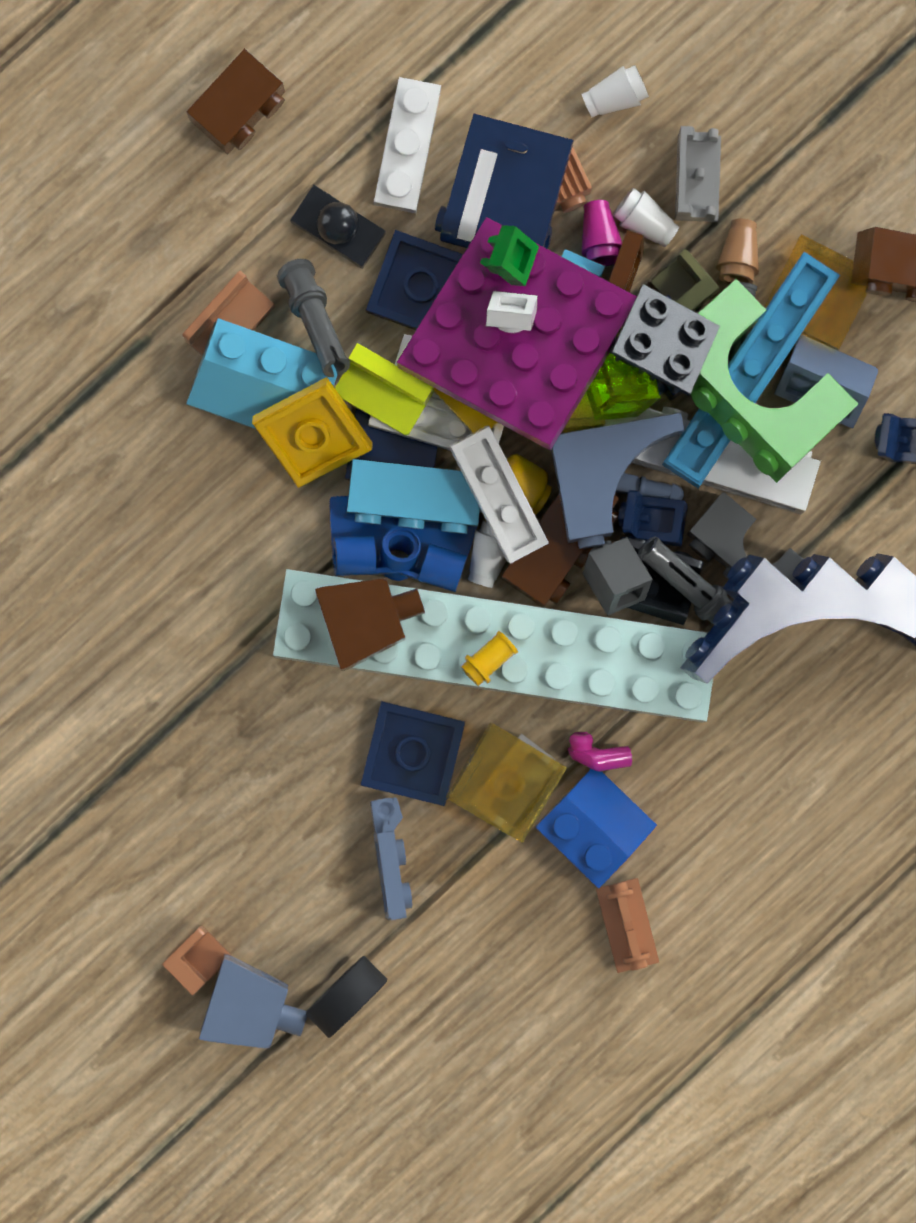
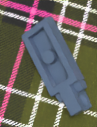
[370,798,412,920]

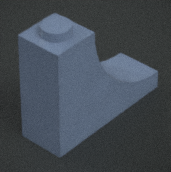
[551,413,684,549]

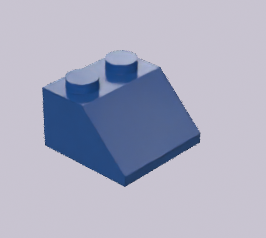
[535,769,657,889]

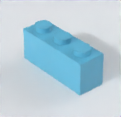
[346,459,480,534]

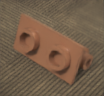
[596,878,660,973]

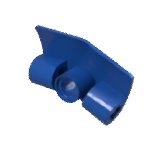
[329,496,479,593]

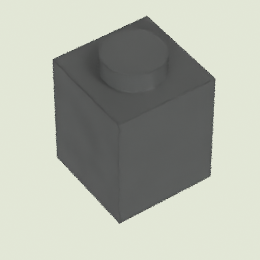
[582,537,653,616]

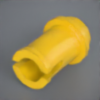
[461,631,518,686]

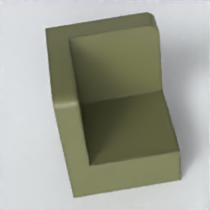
[652,249,719,312]

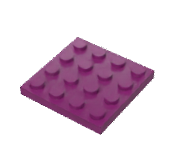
[397,217,637,450]

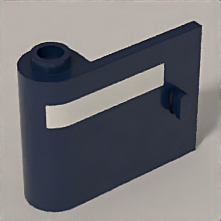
[435,113,574,249]

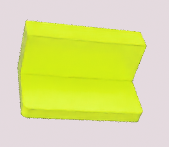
[335,343,434,436]

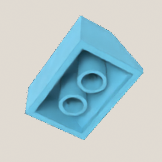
[186,318,337,429]

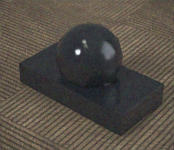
[290,185,386,269]

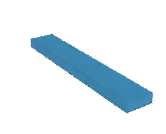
[662,252,840,489]

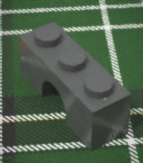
[687,491,803,581]

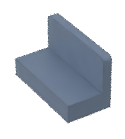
[774,335,878,429]

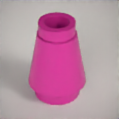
[582,200,622,267]

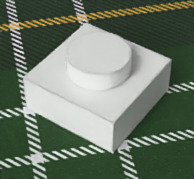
[486,291,538,333]

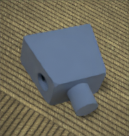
[199,954,307,1048]

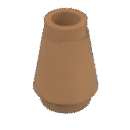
[716,218,759,284]

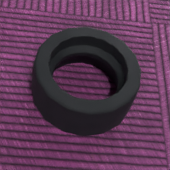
[306,956,387,1038]

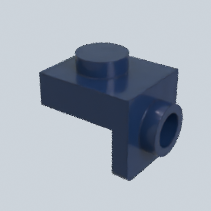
[874,413,916,464]
[618,490,688,547]

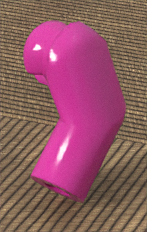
[568,732,632,771]

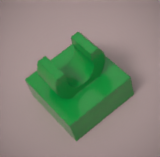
[480,225,539,286]

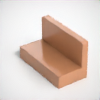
[182,271,275,356]

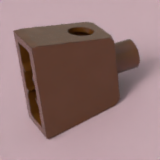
[315,578,425,671]

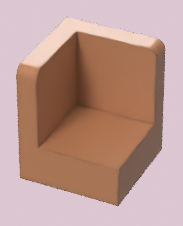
[162,926,231,996]

